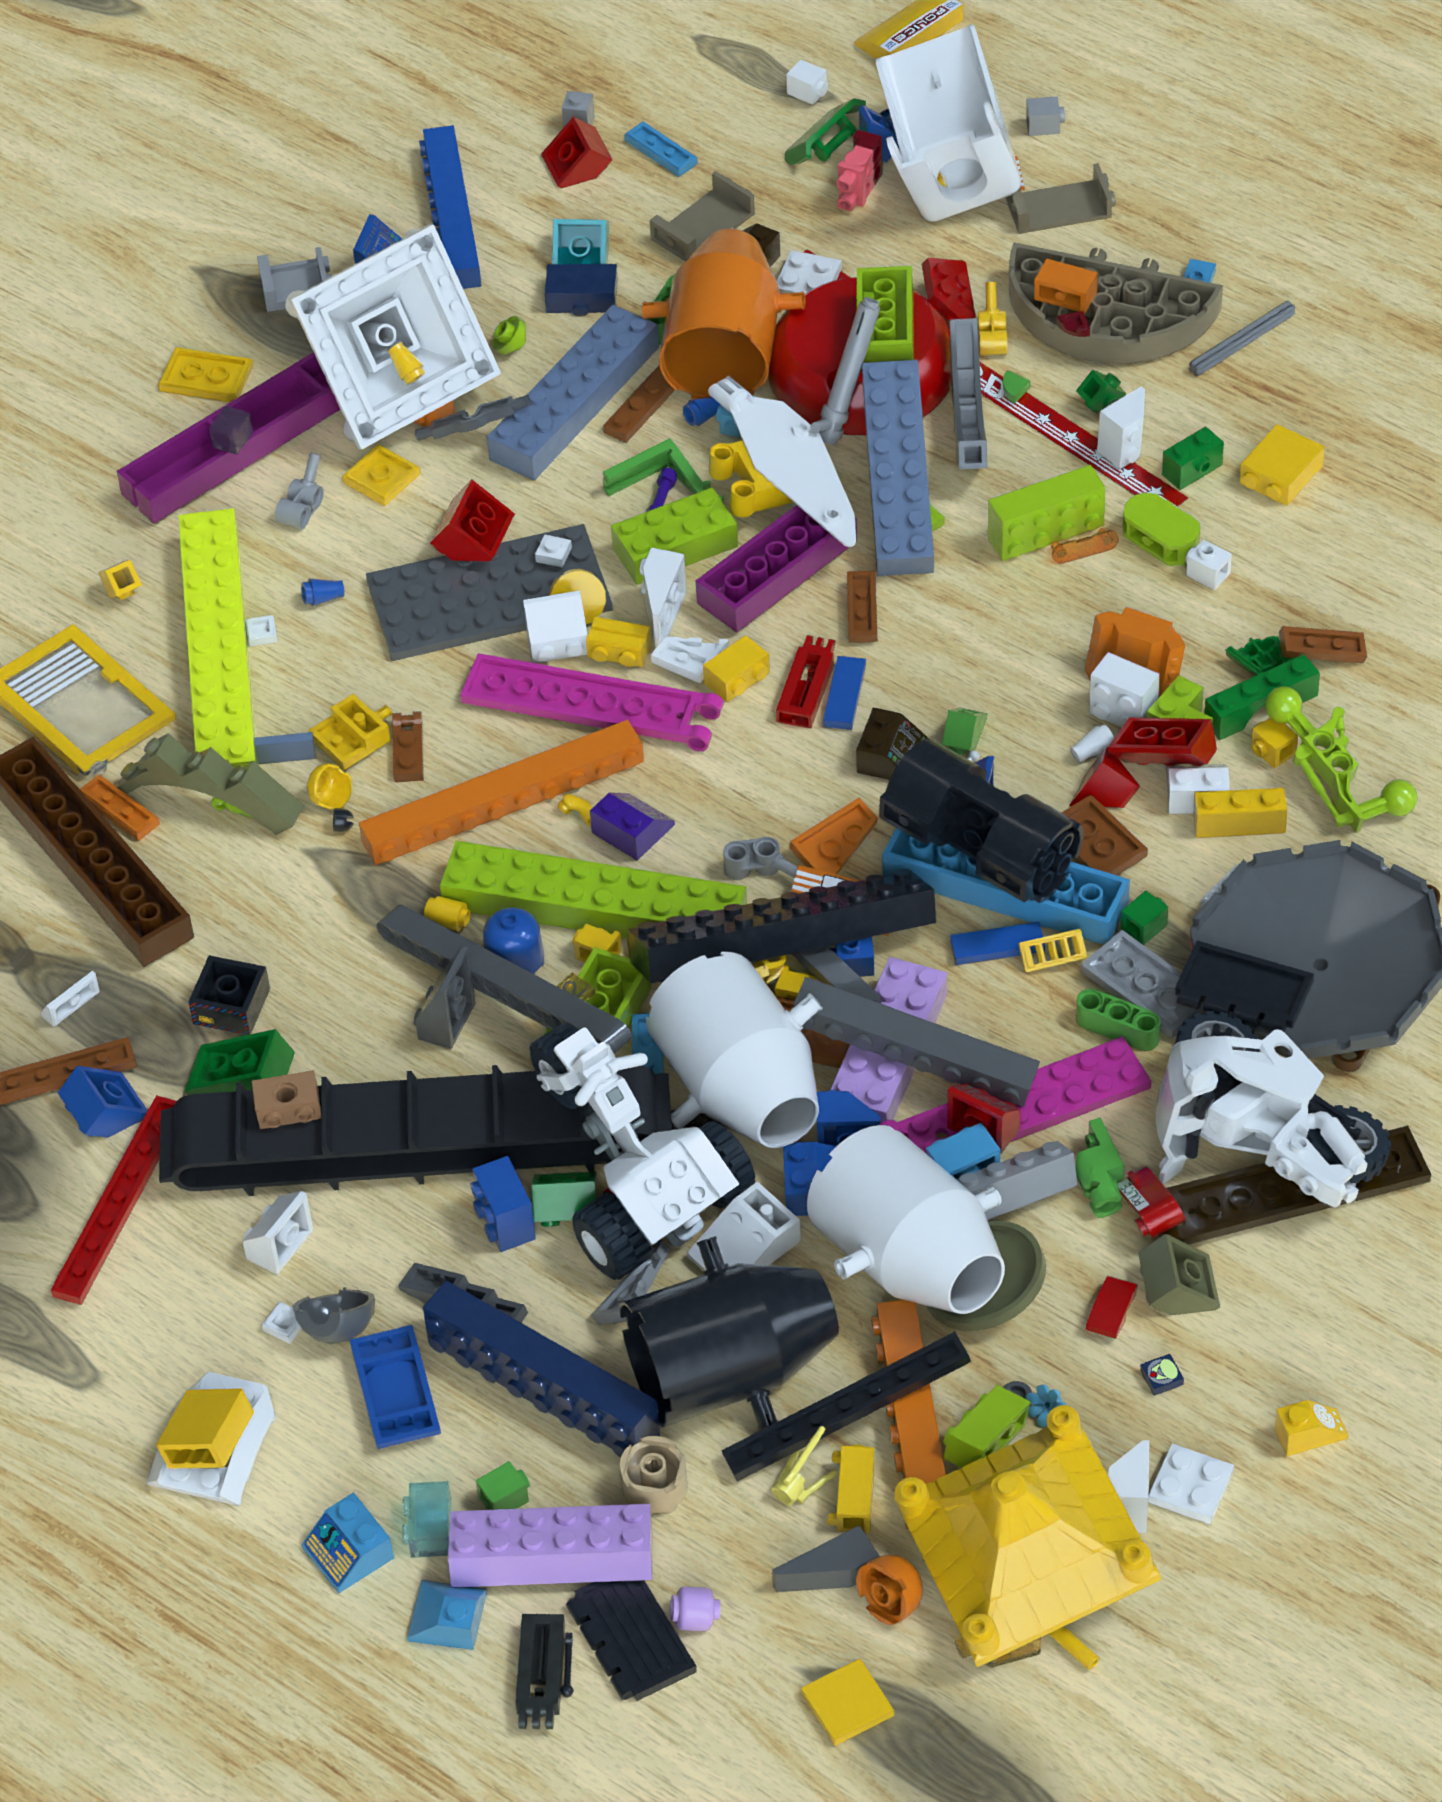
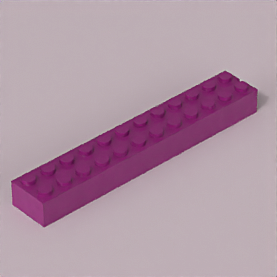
[117,352,341,524]

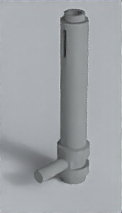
[811,297,880,444]

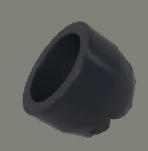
[333,808,354,832]

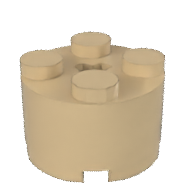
[620,1436,688,1514]

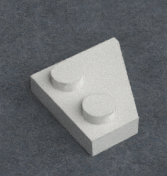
[651,637,729,683]

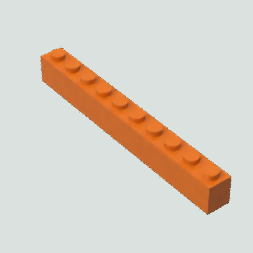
[359,719,644,866]

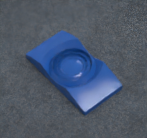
[350,1325,441,1449]

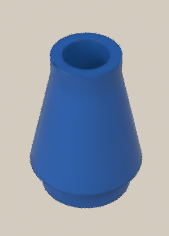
[683,397,722,426]
[301,578,344,607]

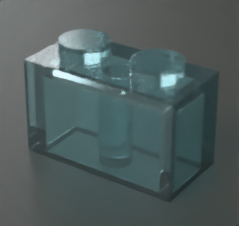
[402,1481,451,1558]

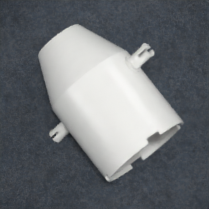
[646,952,823,1148]
[807,1125,1005,1314]

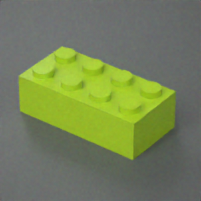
[857,266,914,369]
[988,465,1105,561]
[611,487,738,585]
[544,947,652,1034]

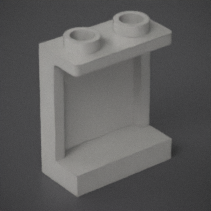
[257,247,332,312]

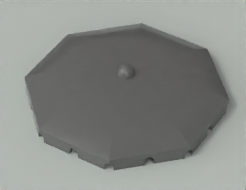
[1190,840,1442,1059]

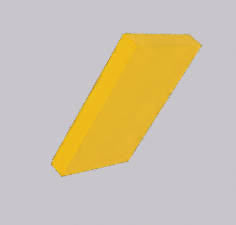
[158,347,254,402]

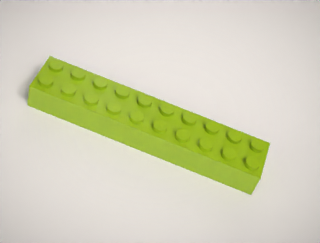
[440,840,747,938]

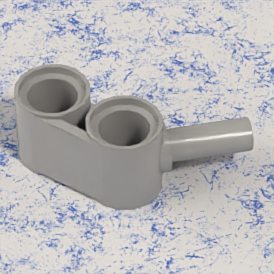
[275,453,324,530]
[723,837,798,880]

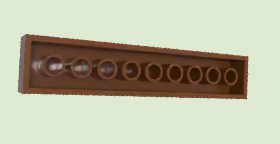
[0,737,194,967]

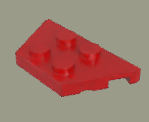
[921,257,979,334]

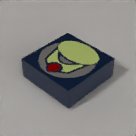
[1140,1354,1184,1396]

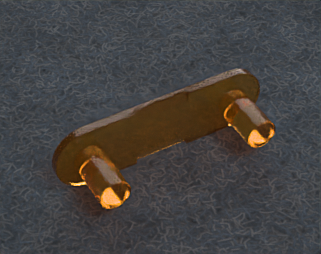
[1051,528,1119,564]

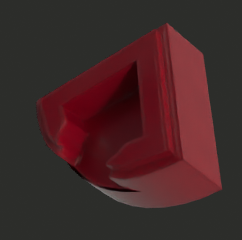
[1056,311,1090,337]

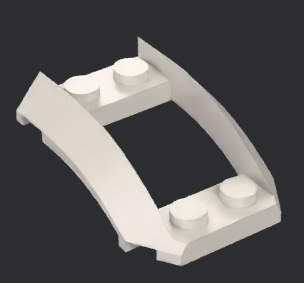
[146,1372,276,1506]

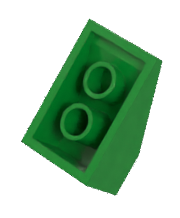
[184,1029,295,1095]

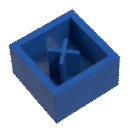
[470,1156,536,1252]

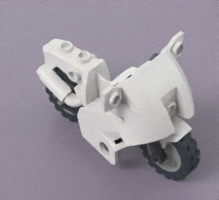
[1156,1011,1391,1208]

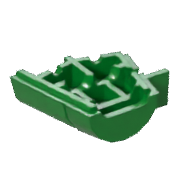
[1225,636,1294,676]

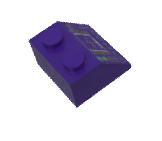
[590,792,675,861]

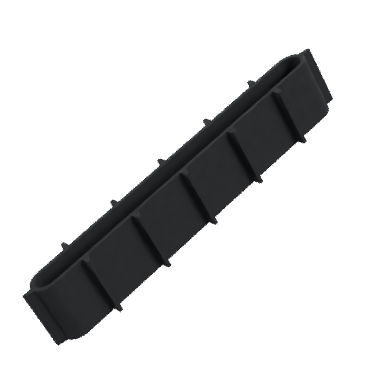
[159,1065,672,1196]

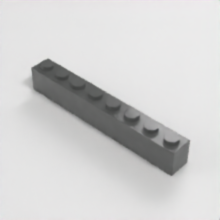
[792,977,1040,1107]

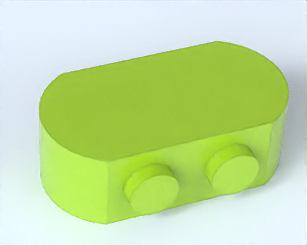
[1123,493,1200,566]

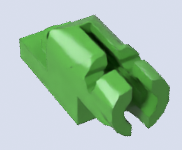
[1075,1117,1124,1218]

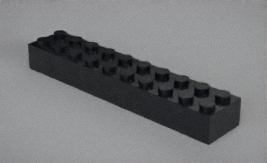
[628,869,936,983]

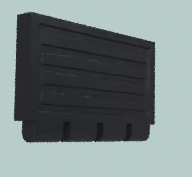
[1175,940,1314,1032]
[566,1580,697,1701]

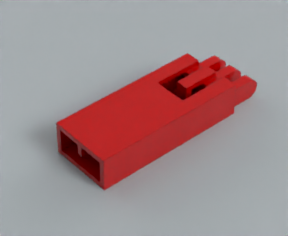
[776,635,836,729]

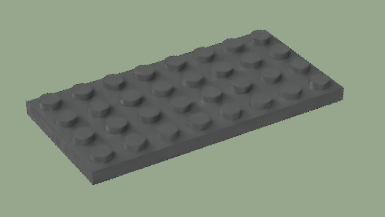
[366,524,613,661]

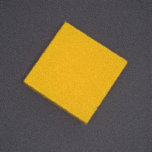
[342,444,421,506]
[801,1658,894,1746]

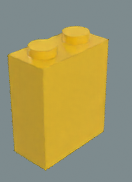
[1240,424,1325,506]
[156,1388,254,1469]

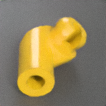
[558,794,593,827]

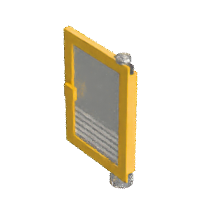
[0,624,176,778]

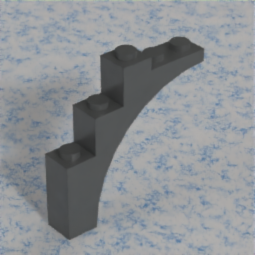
[949,318,988,469]

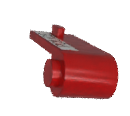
[1118,1166,1186,1239]

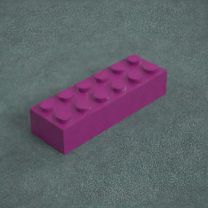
[695,505,857,633]

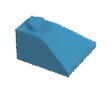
[407,1580,487,1650]

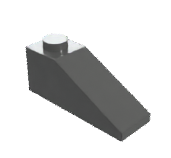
[772,1526,880,1592]

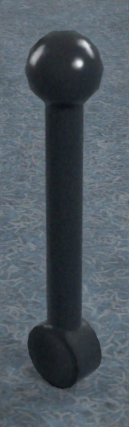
[560,1633,574,1698]

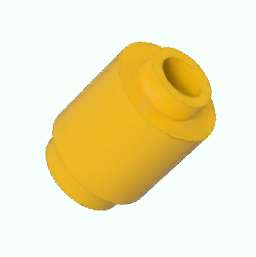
[424,896,471,932]

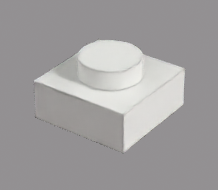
[535,535,572,568]

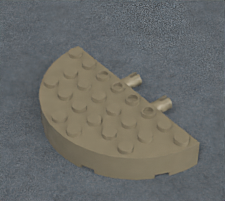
[1009,242,1223,364]

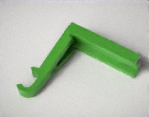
[603,438,724,503]

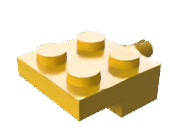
[308,693,392,770]

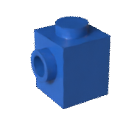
[830,937,875,977]

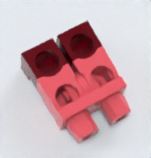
[837,129,883,211]

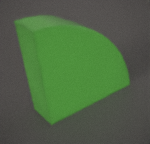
[1003,370,1030,404]

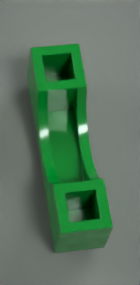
[1204,654,1320,741]

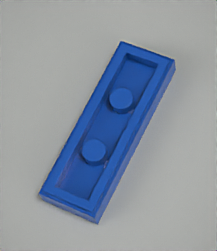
[823,656,866,730]
[950,922,1046,965]

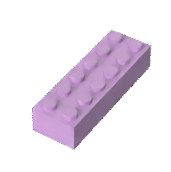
[830,957,947,1124]
[448,1504,652,1588]

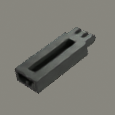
[515,1614,565,1729]

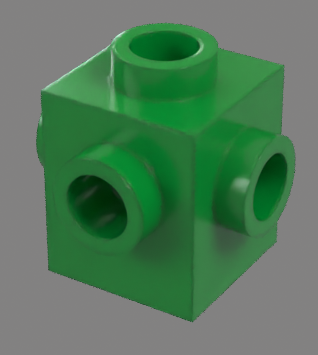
[1076,369,1127,413]

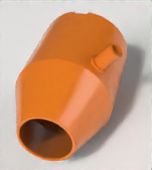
[642,229,806,399]

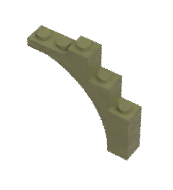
[117,733,305,835]

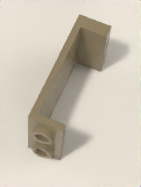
[1006,163,1116,234]
[650,171,755,261]

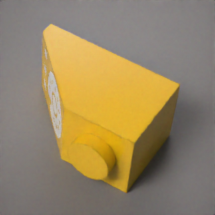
[1275,1400,1349,1456]

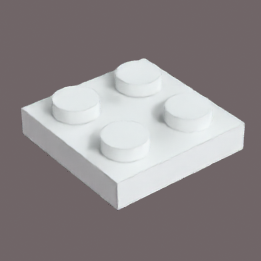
[776,250,842,294]
[1148,1443,1234,1525]

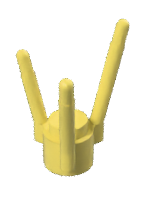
[771,1426,837,1505]

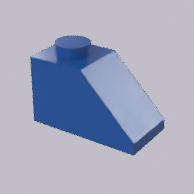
[859,105,899,162]

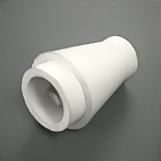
[1070,724,1114,763]

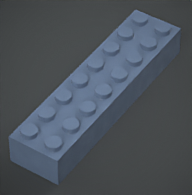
[487,305,659,481]
[862,360,934,576]

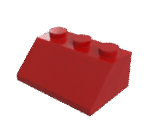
[430,479,515,562]
[1108,717,1217,766]

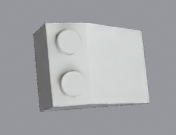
[640,548,687,649]

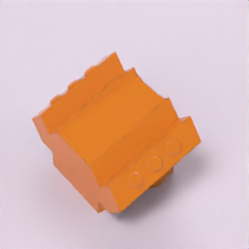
[1085,607,1185,698]

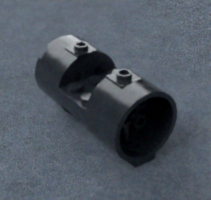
[879,738,1084,903]

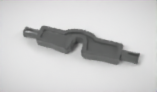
[415,395,531,441]

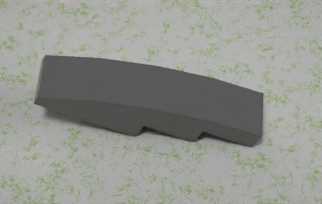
[398,1263,528,1323]

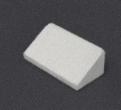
[40,971,100,1027]

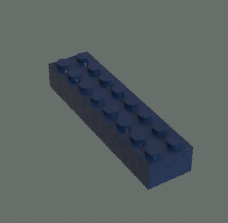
[423,1280,660,1458]

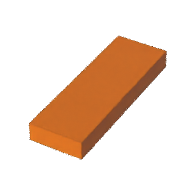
[80,774,160,841]

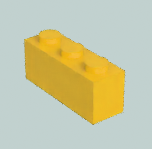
[1193,788,1287,838]

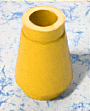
[388,342,425,385]

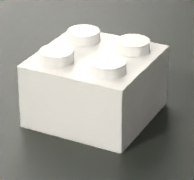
[1089,652,1159,728]

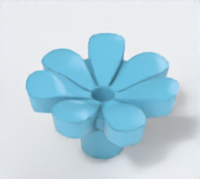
[1026,1384,1067,1427]

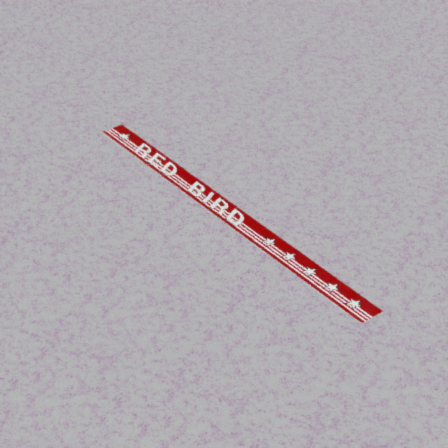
[803,249,1188,507]

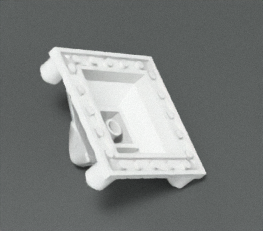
[285,224,501,450]

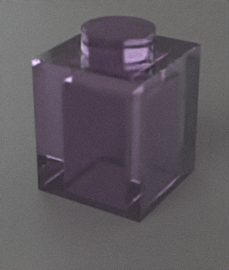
[209,406,253,455]

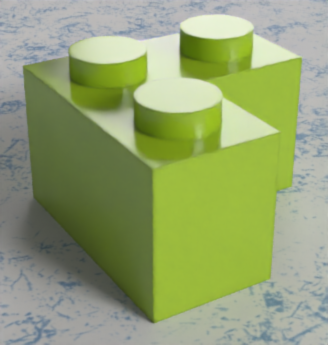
[1147,675,1213,721]

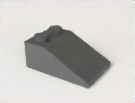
[413,945,476,1049]

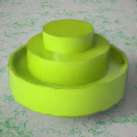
[492,316,526,355]

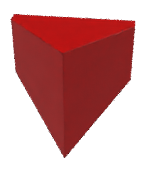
[1069,747,1140,808]

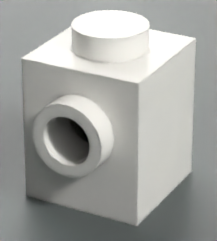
[786,60,828,105]
[1185,539,1232,590]

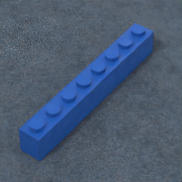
[419,125,482,289]

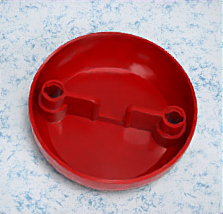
[768,277,951,435]

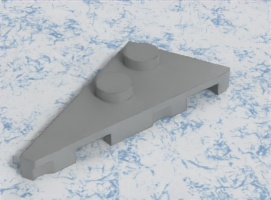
[591,1239,671,1325]

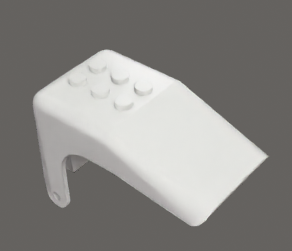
[876,24,1021,222]

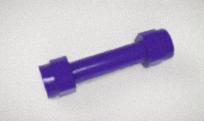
[646,468,677,512]

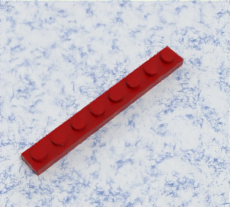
[51,1095,176,1305]

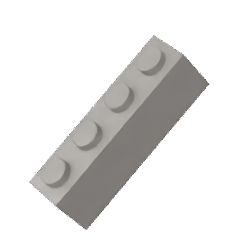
[956,1141,1078,1220]

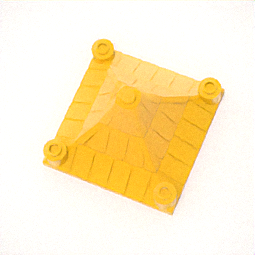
[894,1405,1162,1667]

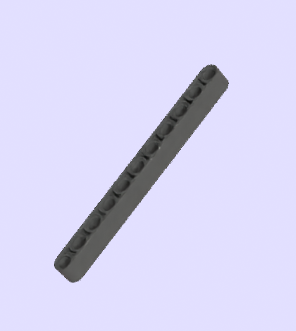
[376,905,632,1054]

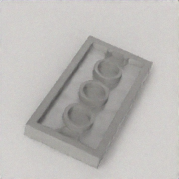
[1081,930,1204,1039]

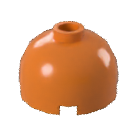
[856,1555,923,1625]

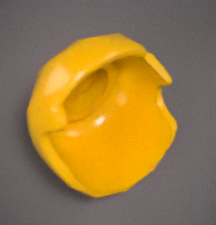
[306,763,353,810]

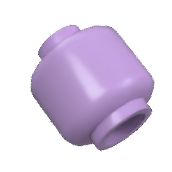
[670,1587,720,1631]

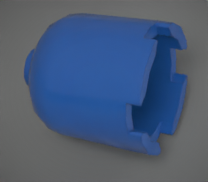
[483,907,544,975]

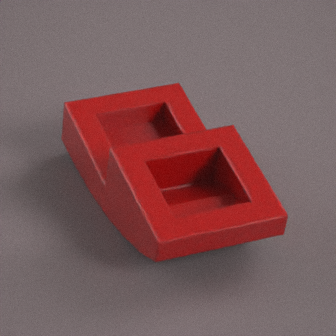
[1085,1275,1138,1339]

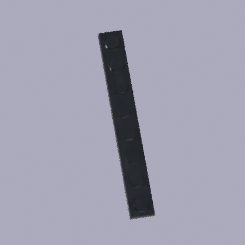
[721,1331,971,1482]

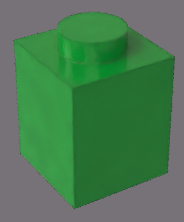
[1120,890,1168,945]

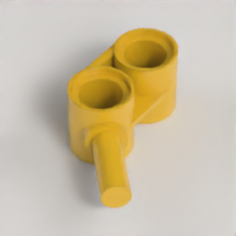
[978,282,1007,356]

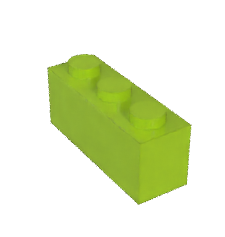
[943,1385,1031,1468]

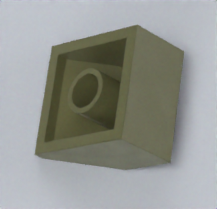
[1138,1234,1220,1315]

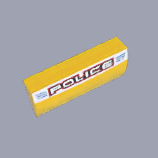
[855,0,963,59]

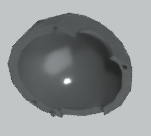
[292,1287,375,1344]

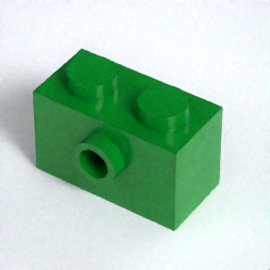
[1162,426,1224,490]

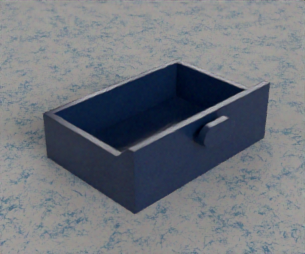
[545,264,618,315]

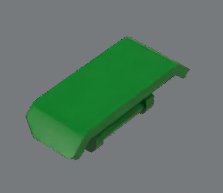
[785,98,866,165]

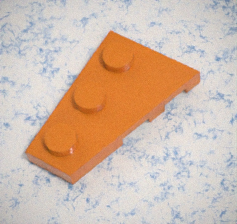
[789,797,878,875]

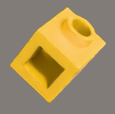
[98,559,142,600]
[1251,718,1298,769]

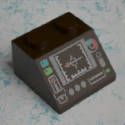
[856,707,928,780]

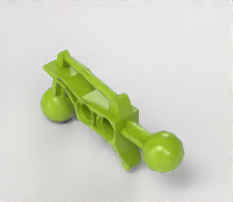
[1265,686,1418,833]

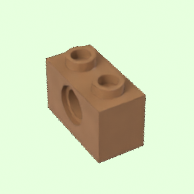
[252,1070,321,1129]

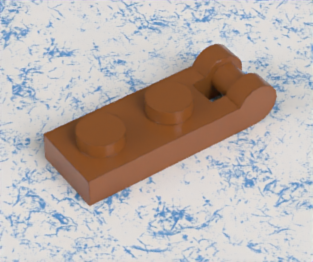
[392,711,424,782]

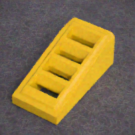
[1018,929,1087,973]

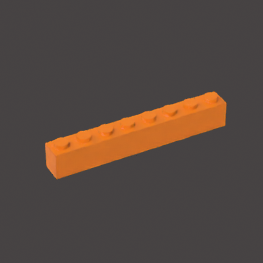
[871,1300,946,1529]

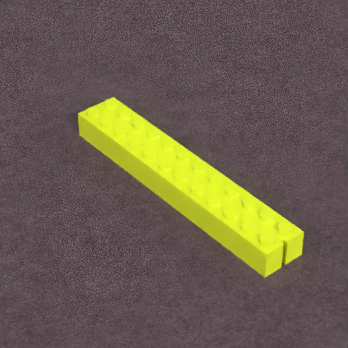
[178,508,258,768]

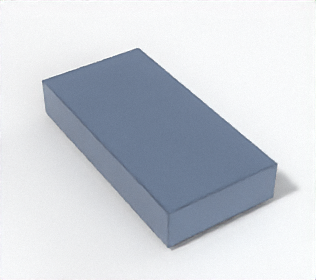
[254,732,316,764]

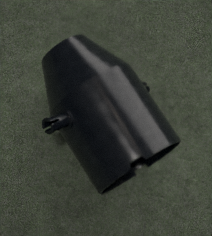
[619,1236,839,1429]

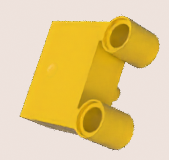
[709,440,793,518]

